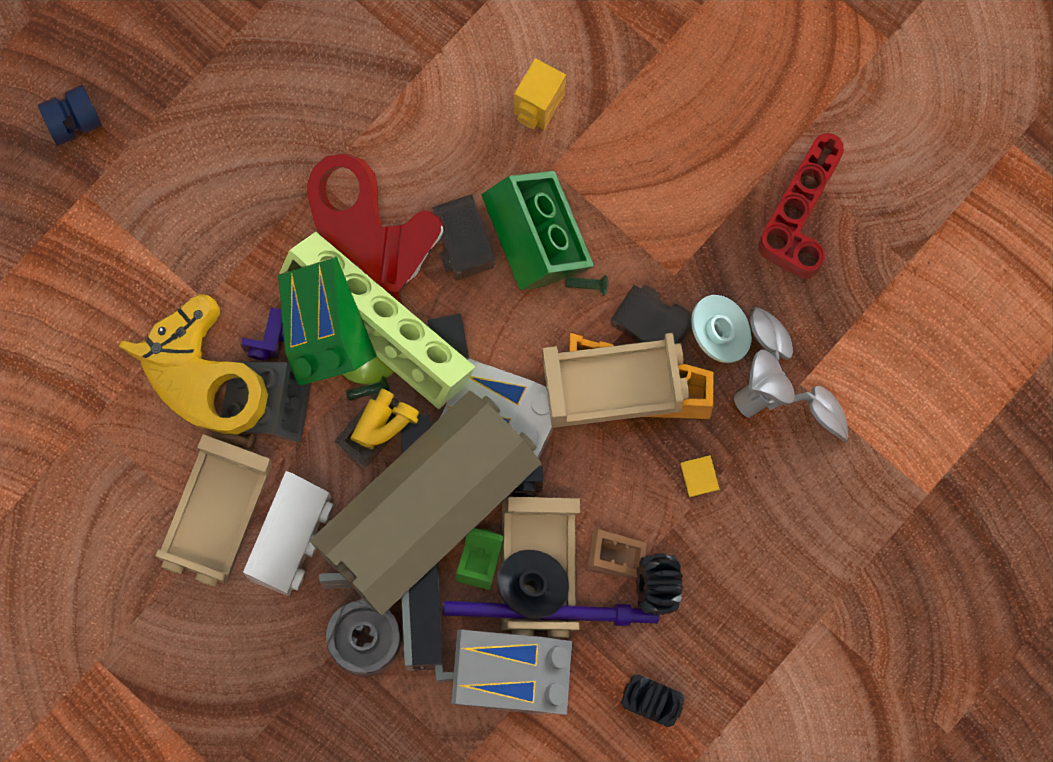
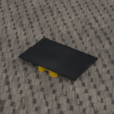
[428,314,469,360]

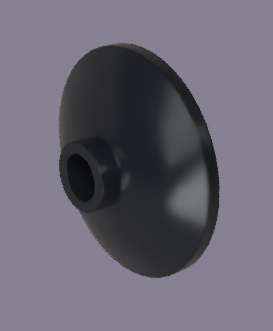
[497,550,569,618]

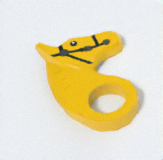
[119,294,268,435]

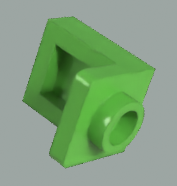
[455,528,503,590]

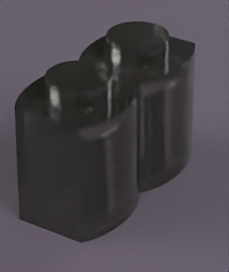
[611,285,692,345]

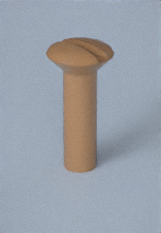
[212,431,255,452]

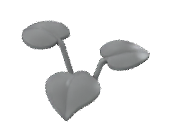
[734,306,848,442]

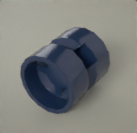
[38,84,102,146]

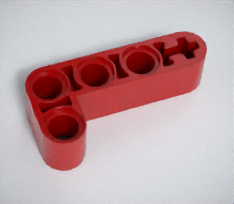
[758,133,844,279]

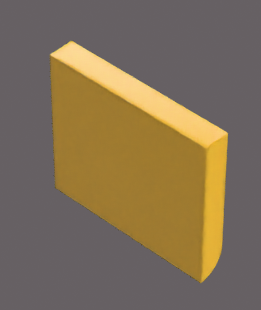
[680,455,720,498]

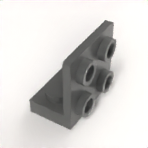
[221,361,311,442]

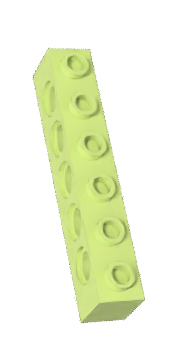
[279,232,475,409]

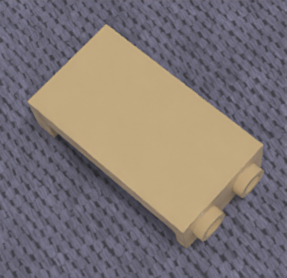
[542,333,689,428]
[155,434,273,587]
[501,497,580,638]

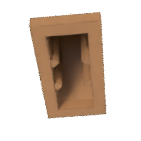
[587,529,647,578]

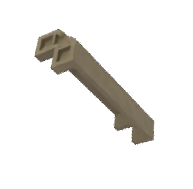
[310,391,542,616]

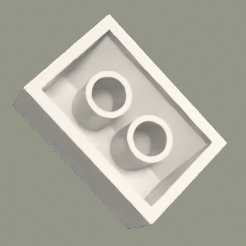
[243,471,334,597]

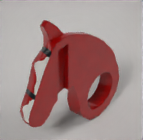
[307,154,444,304]

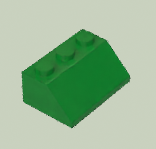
[481,171,594,291]

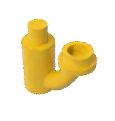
[350,389,419,450]

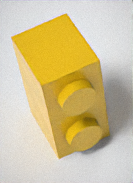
[514,58,566,130]

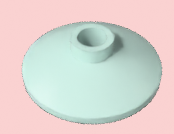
[691,295,752,363]

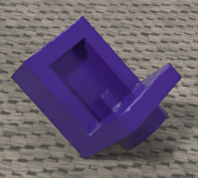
[241,307,284,361]

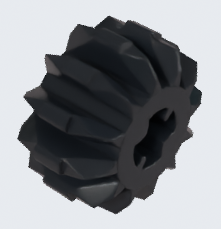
[636,553,684,615]
[621,675,685,727]

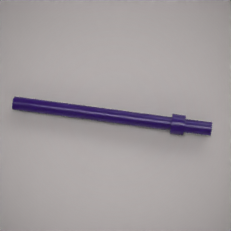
[442,601,659,626]

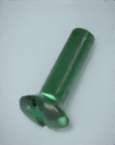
[565,275,608,296]
[346,376,390,401]

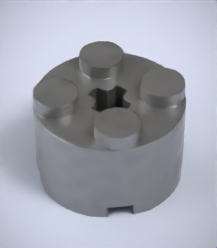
[326,599,401,676]

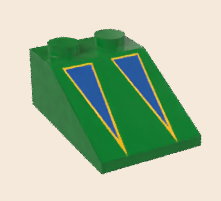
[278,256,377,386]

